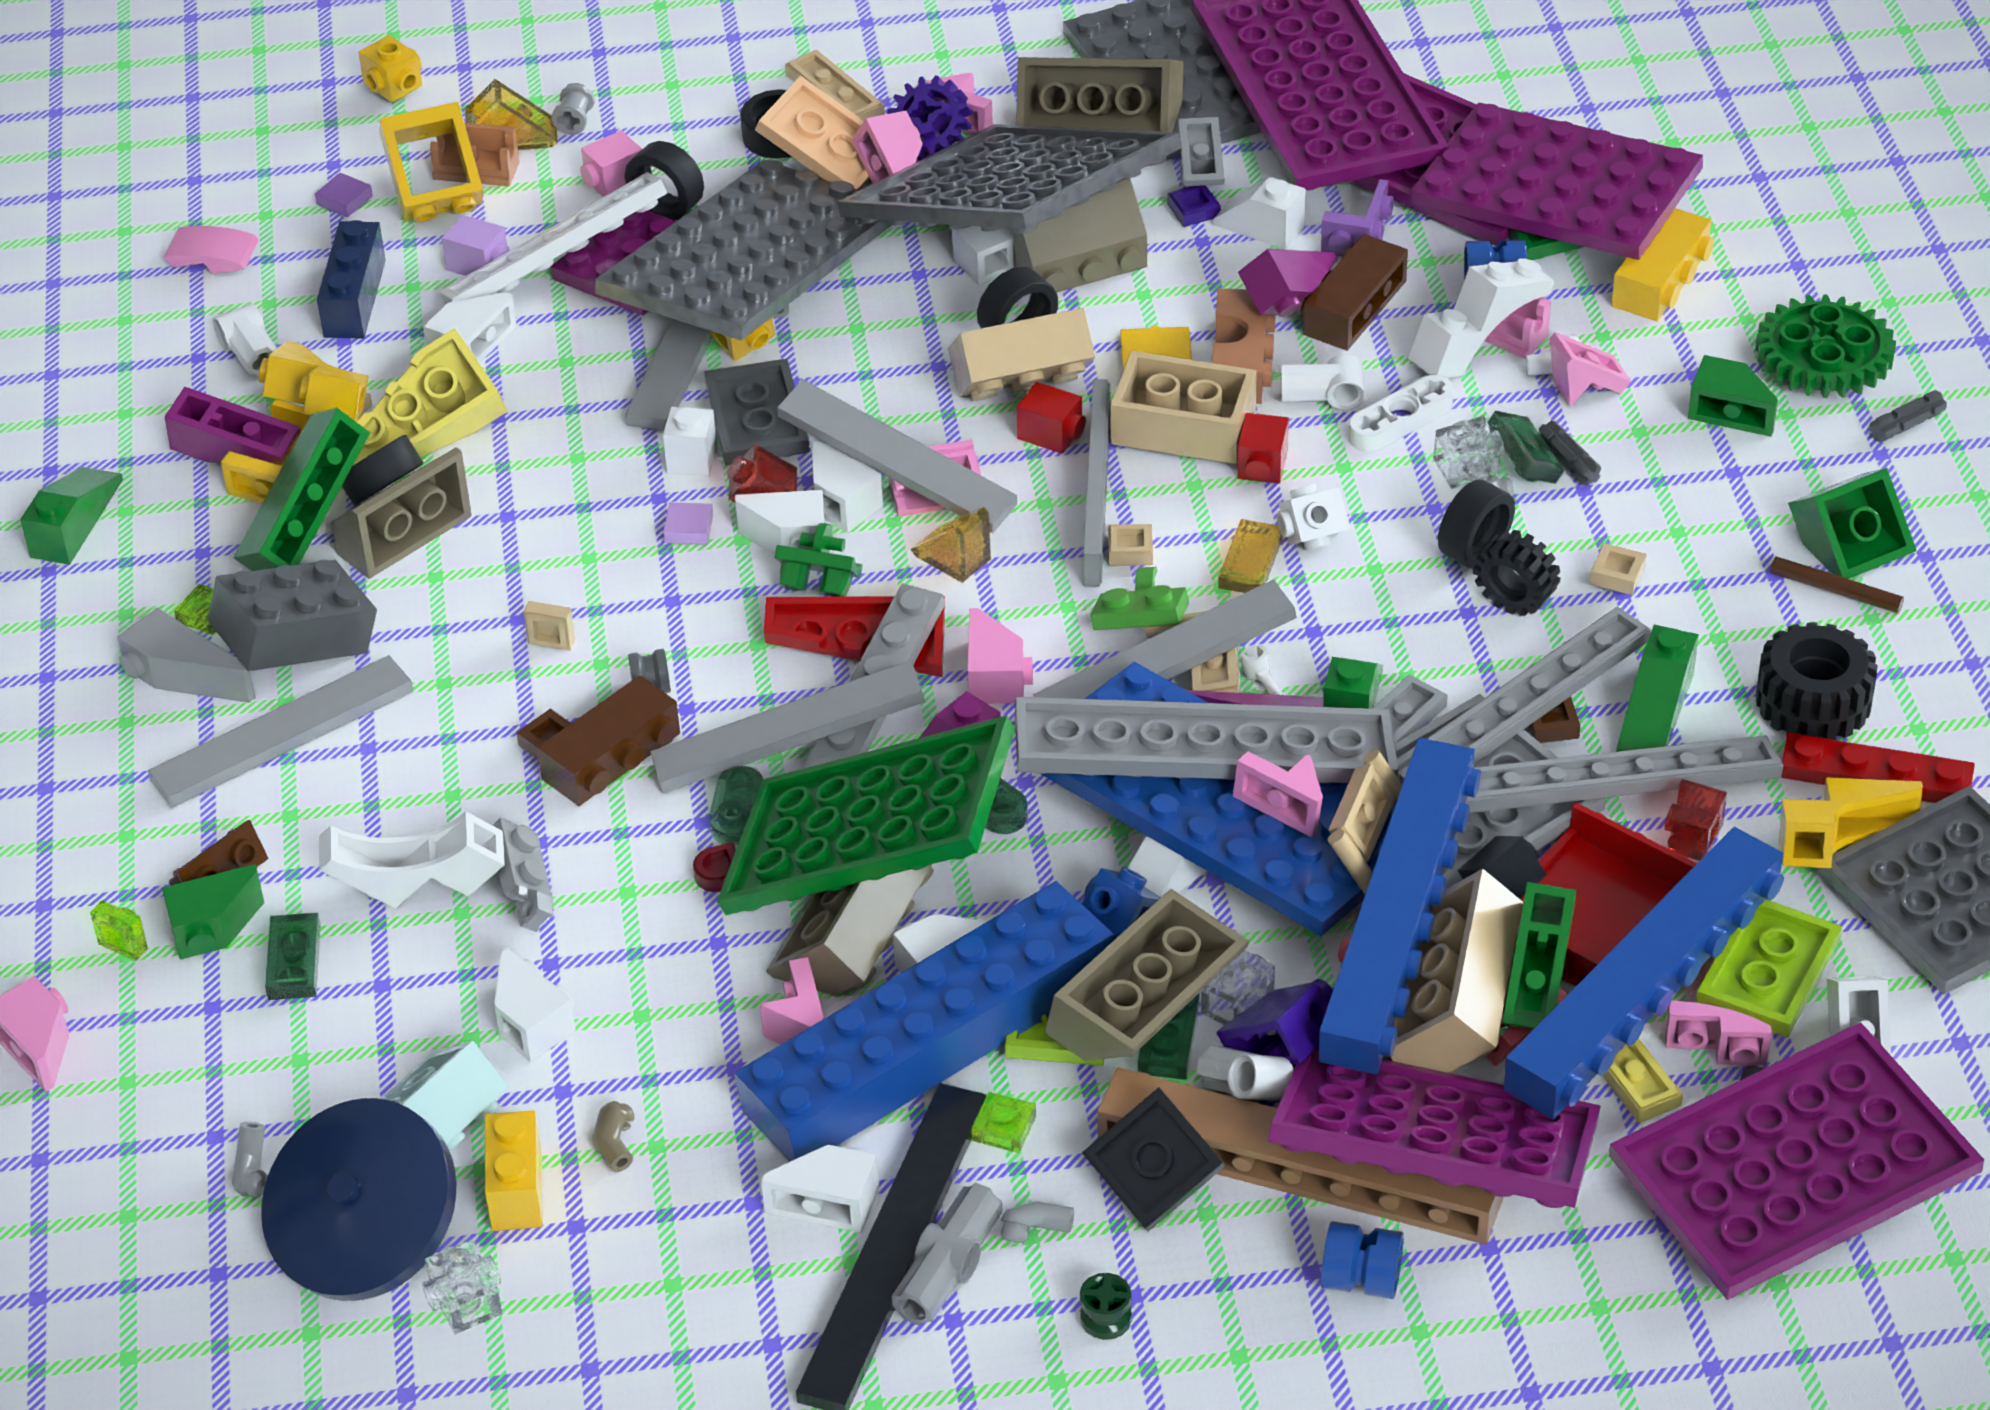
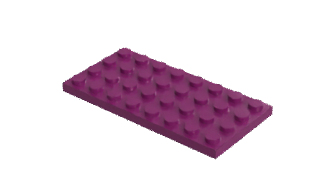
[1191,0,1449,190]

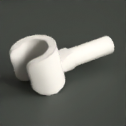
[1241,645,1284,695]

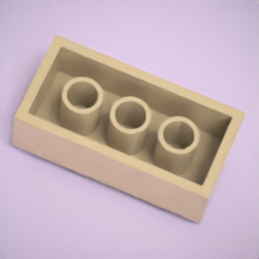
[1390,869,1523,1074]

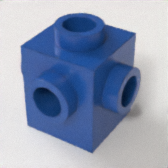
[1081,867,1161,939]

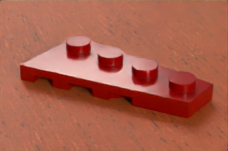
[764,596,945,677]

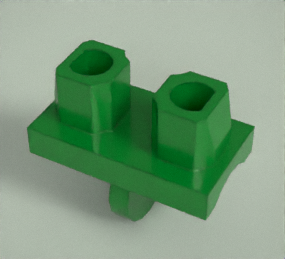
[774,523,863,597]

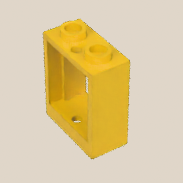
[379,102,483,222]

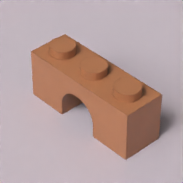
[1212,288,1276,404]

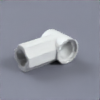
[213,304,277,377]
[1281,354,1365,411]
[1197,1045,1294,1102]

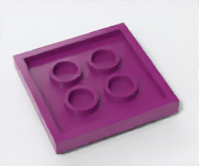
[550,211,676,316]

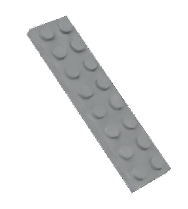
[1015,697,1399,783]

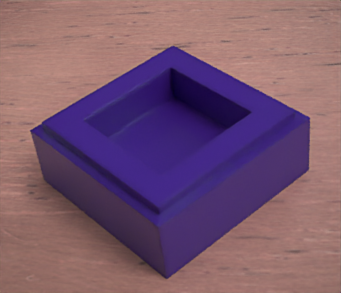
[1167,185,1221,227]

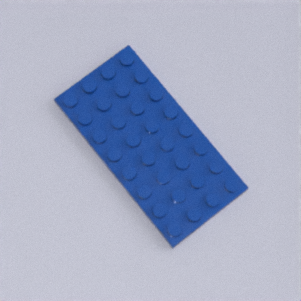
[1041,662,1395,936]

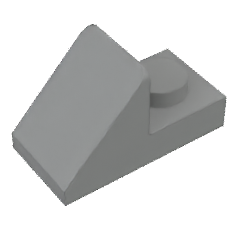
[1178,117,1225,186]

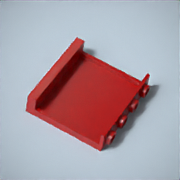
[1514,802,1697,987]

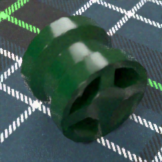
[1080,1273,1132,1340]

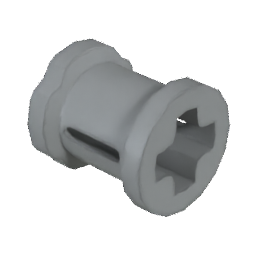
[551,83,595,135]

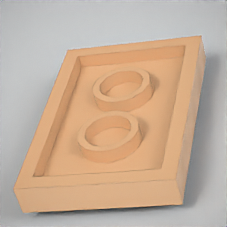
[755,76,870,190]

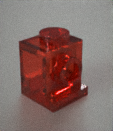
[1664,779,1727,861]

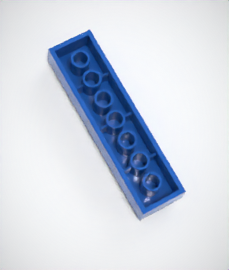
[734,881,1115,1162]

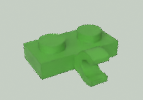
[1090,566,1189,630]

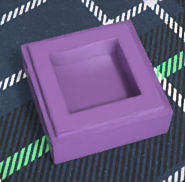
[315,173,373,217]

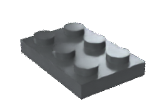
[704,358,810,466]

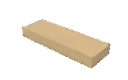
[785,49,885,121]

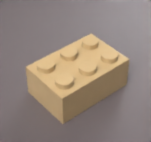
[948,308,1095,401]
[1110,351,1257,464]

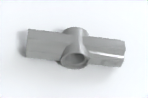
[892,1183,1003,1326]

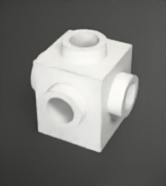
[1277,484,1351,550]

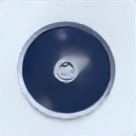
[261,1098,457,1301]

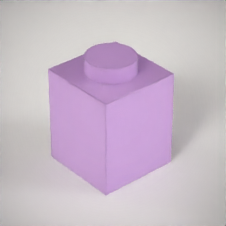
[442,215,510,276]

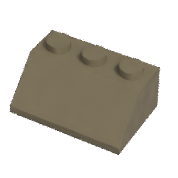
[1014,178,1147,294]
[331,447,472,579]

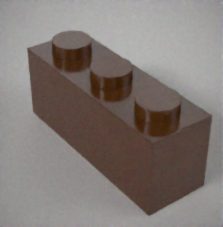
[1300,234,1408,351]
[537,675,680,806]

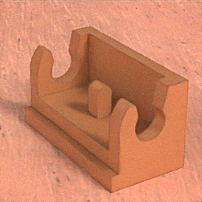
[430,123,520,187]

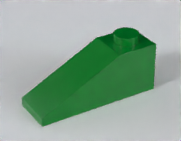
[20,467,123,565]
[1616,624,1699,752]
[1502,882,1576,1030]

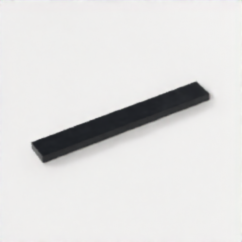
[796,1083,987,1410]

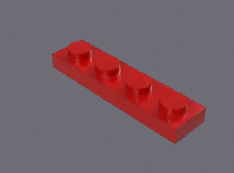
[1781,732,1975,803]

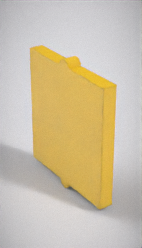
[1120,325,1192,372]

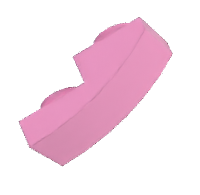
[164,226,259,274]
[1665,1001,1771,1066]

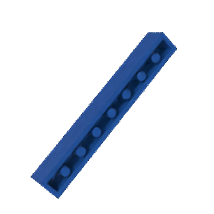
[1319,737,1481,1075]
[1504,826,1784,1119]

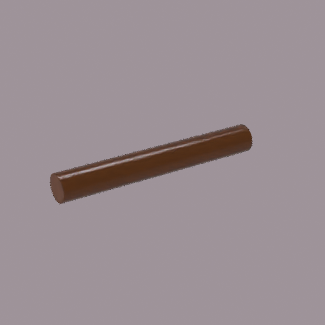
[1770,556,1904,614]

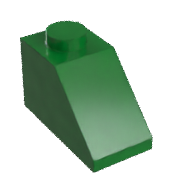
[1688,355,1778,437]
[1323,656,1383,709]
[162,864,264,960]

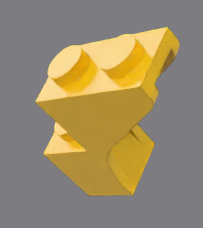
[259,341,369,422]
[1779,778,1923,868]

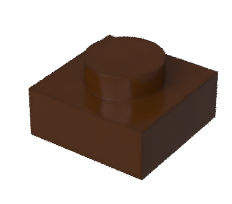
[1529,696,1581,743]
[516,708,571,760]

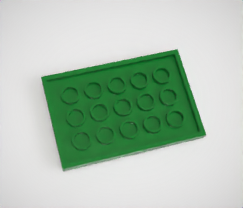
[717,715,1015,915]

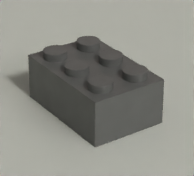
[208,560,377,671]

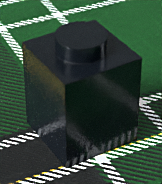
[1457,836,1547,899]

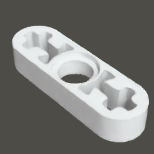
[1349,375,1454,452]

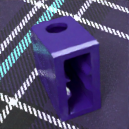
[1216,979,1333,1065]

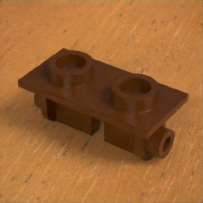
[169,820,269,885]

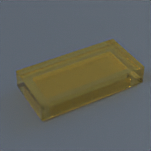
[1218,519,1283,593]

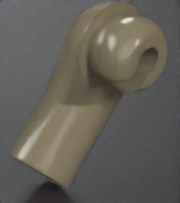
[592,1101,635,1172]

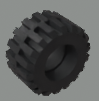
[1756,622,1878,740]

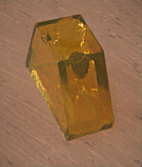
[465,79,557,150]

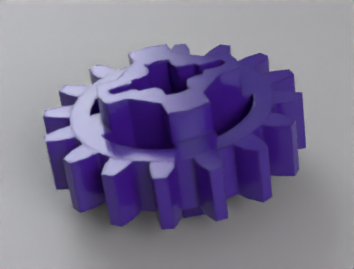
[887,75,973,161]

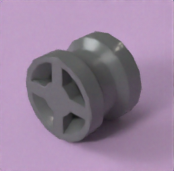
[628,648,671,693]

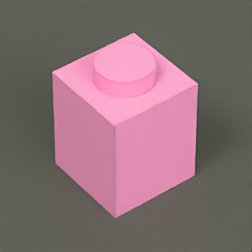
[580,130,642,197]

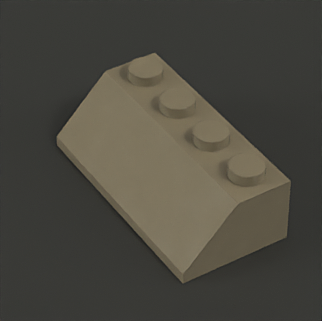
[1016,57,1184,132]
[766,864,934,996]
[1045,889,1249,1060]

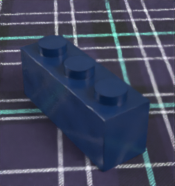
[317,220,386,339]

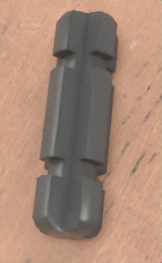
[1869,390,1947,442]
[1538,420,1601,486]

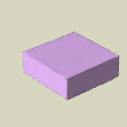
[663,502,713,544]

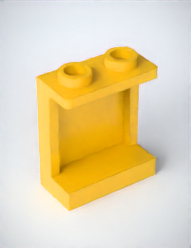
[221,400,310,504]

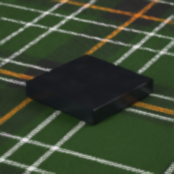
[1082,1087,1226,1232]

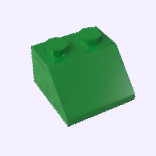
[1788,468,1917,579]

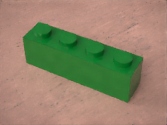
[233,408,370,571]

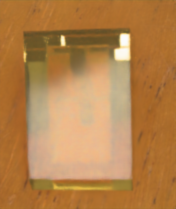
[911,507,991,583]

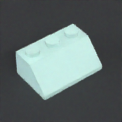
[381,1041,509,1151]

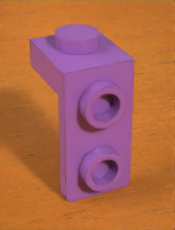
[1321,179,1394,256]

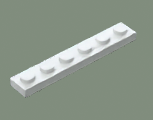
[439,172,668,305]

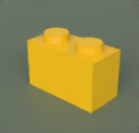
[485,1110,543,1231]

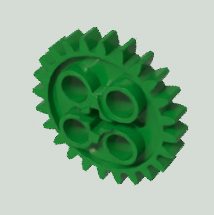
[1755,294,1896,398]

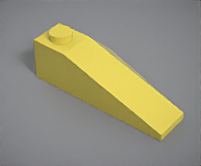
[353,328,508,465]

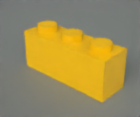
[1612,208,1714,322]

